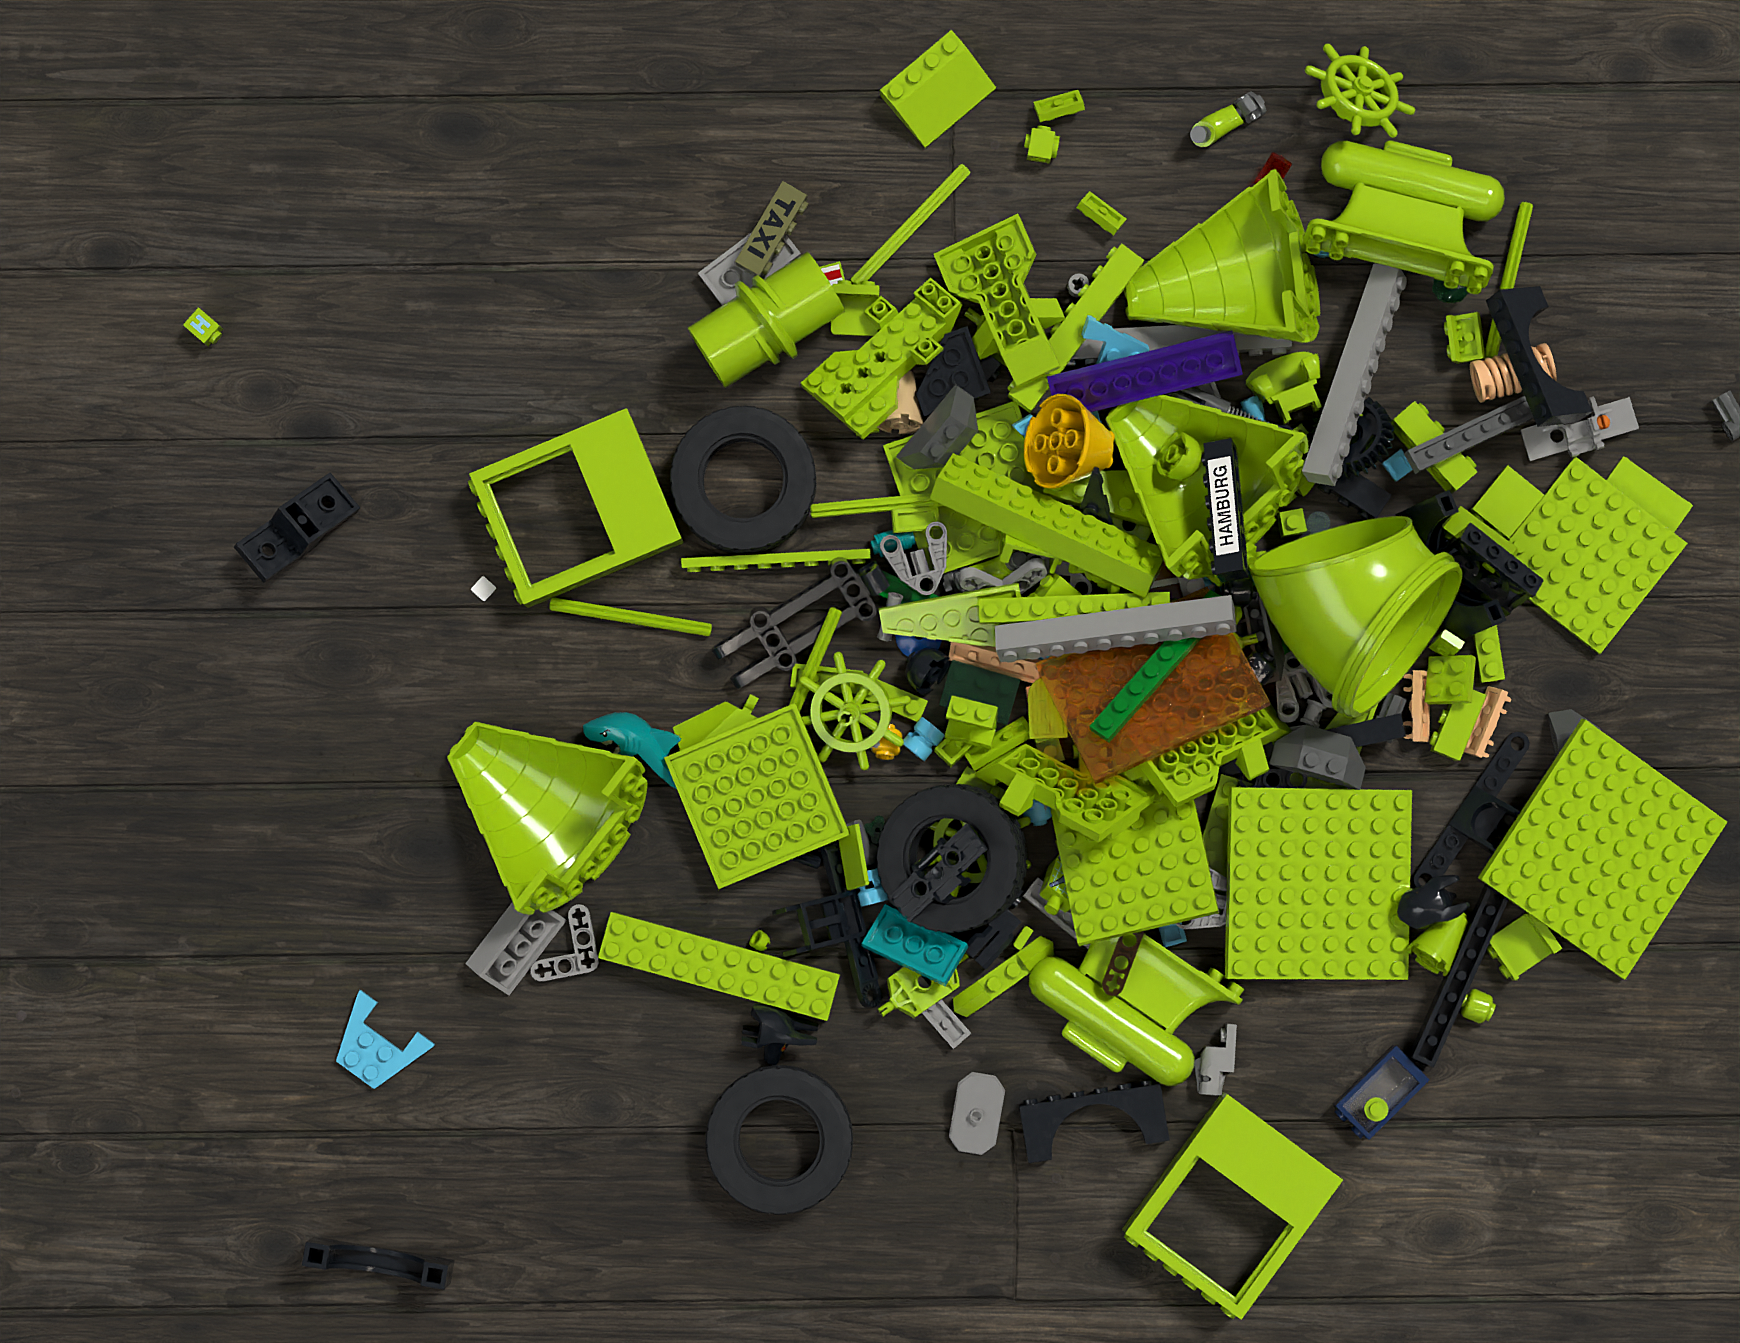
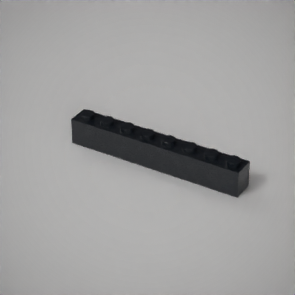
[1408,884,1509,1067]

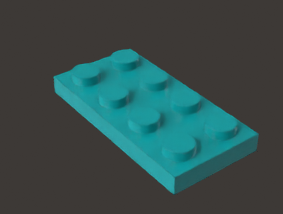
[862,905,968,987]

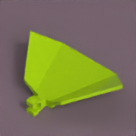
[673,694,759,751]

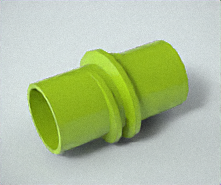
[688,252,845,388]

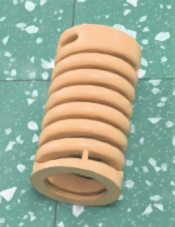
[1470,343,1557,403]

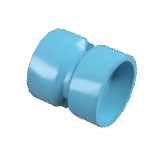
[903,717,945,761]
[858,868,889,907]

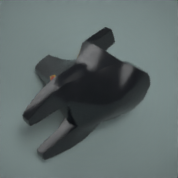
[1397,875,1470,929]
[741,1003,818,1065]

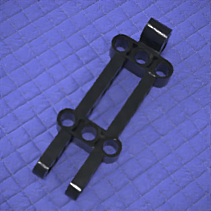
[711,557,890,689]

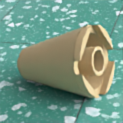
[878,370,924,434]

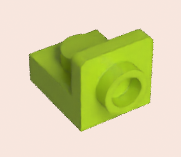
[1034,738,1065,761]

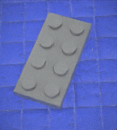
[698,232,801,305]

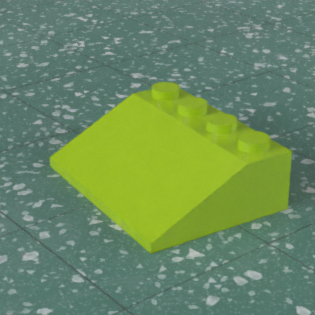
[880,30,996,148]

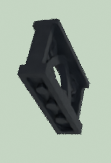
[1436,523,1544,617]

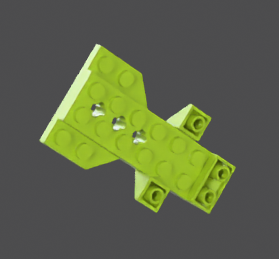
[933,214,1066,388]
[801,278,962,440]
[1122,694,1292,808]
[975,744,1155,843]

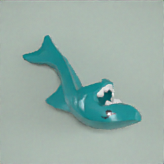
[583,712,681,789]

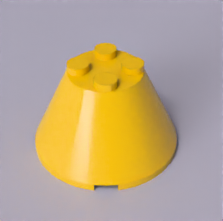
[1024,394,1115,489]

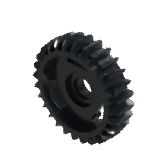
[1307,397,1395,479]

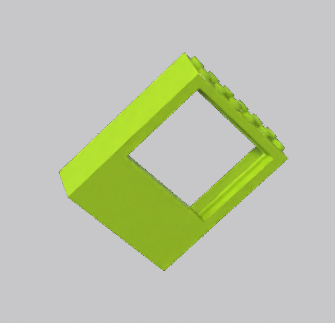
[468,408,684,608]
[1122,1092,1343,1320]

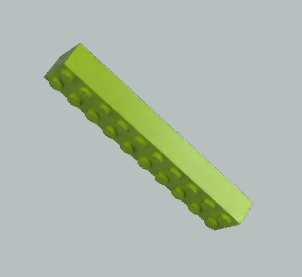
[930,453,1164,598]
[598,912,840,1021]

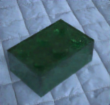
[939,660,1021,726]

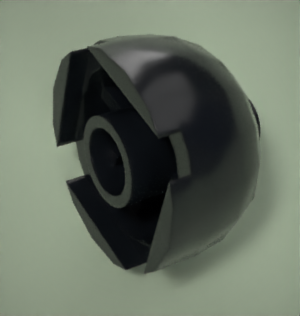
[905,647,951,695]

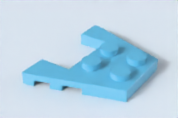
[1081,315,1150,364]
[336,990,435,1089]

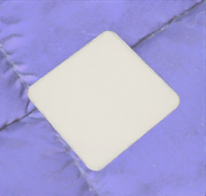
[471,576,496,601]

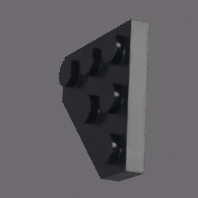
[916,326,991,417]

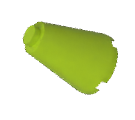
[1407,913,1468,976]

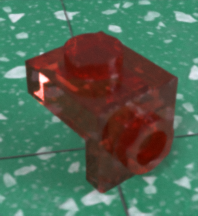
[1254,152,1292,184]

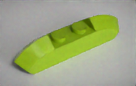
[953,936,1054,1017]

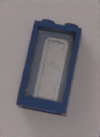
[1333,1045,1429,1140]

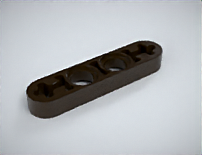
[1102,931,1145,996]

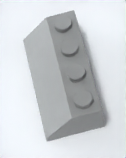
[465,902,566,995]

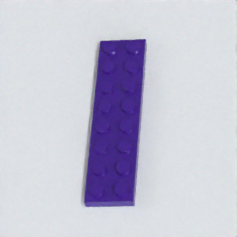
[1047,330,1243,412]

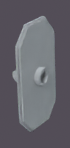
[949,1072,1005,1155]

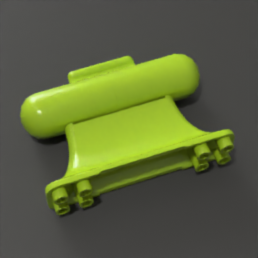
[1303,140,1505,294]
[1029,932,1244,1086]

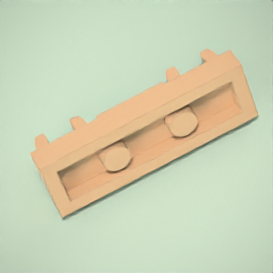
[1403,670,1430,742]
[1464,686,1511,758]

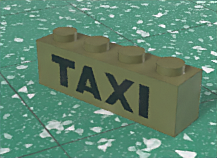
[735,181,809,277]

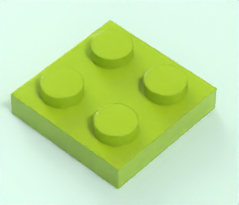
[1424,655,1476,705]

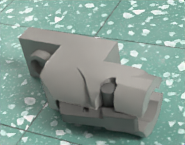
[1194,1023,1237,1095]

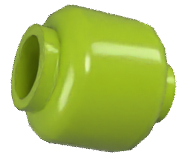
[1461,989,1496,1023]

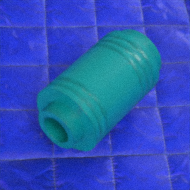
[870,529,916,558]

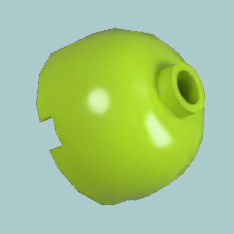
[1157,432,1202,480]

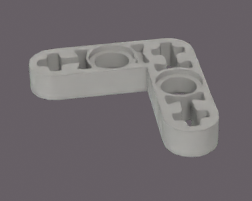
[958,558,1047,594]
[531,905,599,981]

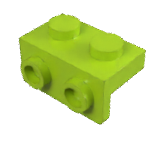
[1444,312,1485,364]

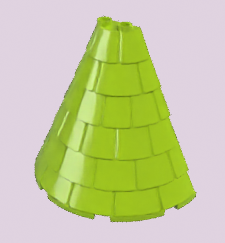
[1124,169,1320,343]
[1105,394,1308,580]
[447,722,647,915]

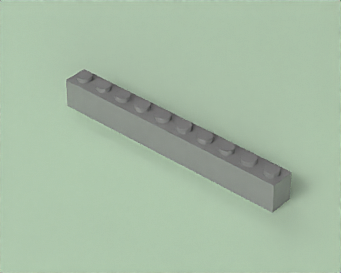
[1302,263,1407,486]
[1066,325,1292,367]
[995,595,1236,662]

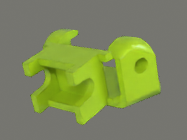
[1246,352,1322,425]

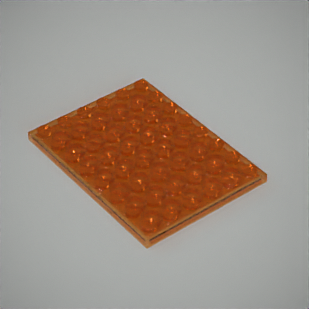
[1035,586,1270,785]

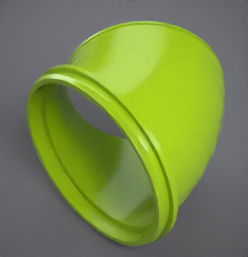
[1249,516,1462,717]

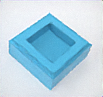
[1382,449,1413,482]
[1158,922,1187,947]

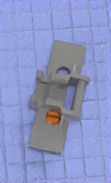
[1520,396,1639,461]

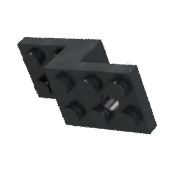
[234,472,360,583]

